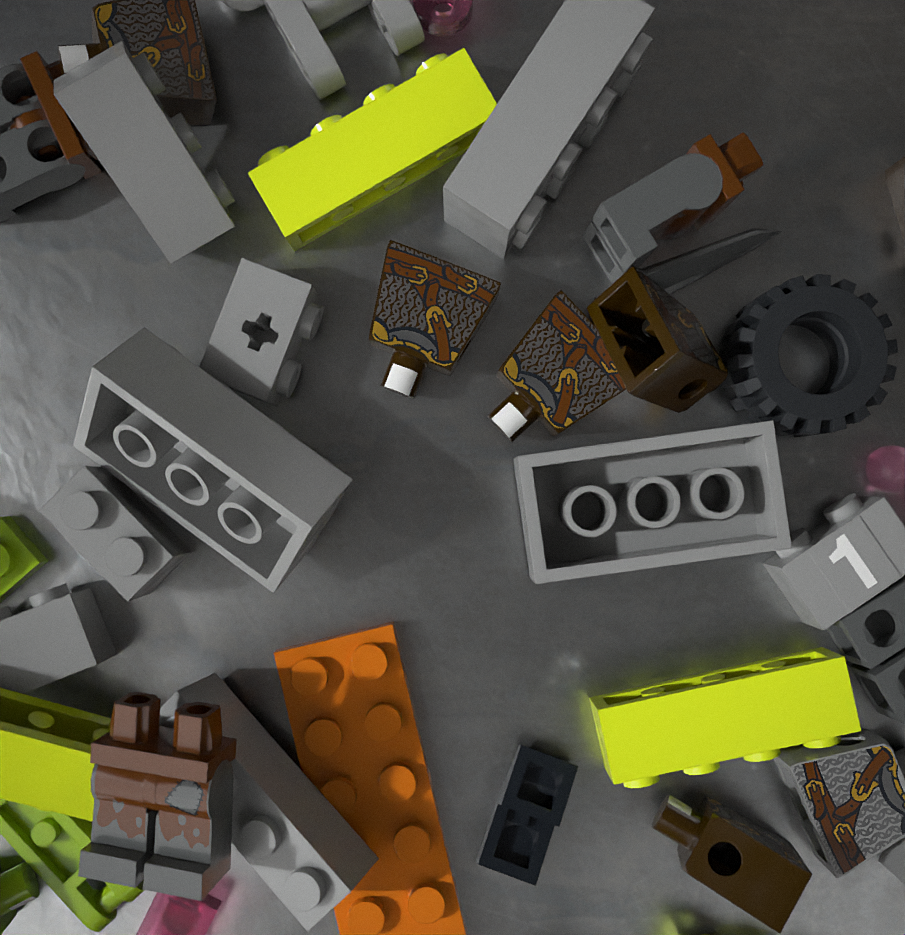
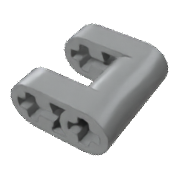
[263,0,425,100]

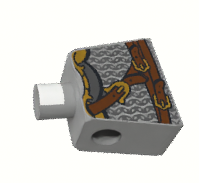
[774,729,905,878]

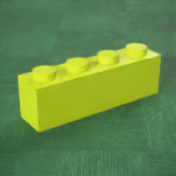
[248,48,497,252]
[589,647,861,788]
[0,688,111,821]

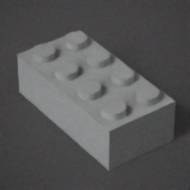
[443,0,655,260]
[73,327,353,593]
[513,420,792,584]

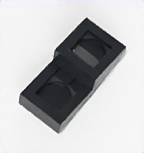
[475,745,578,886]

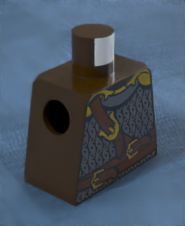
[58,0,217,126]
[369,240,501,399]
[587,266,728,413]
[487,290,626,442]
[652,795,812,933]

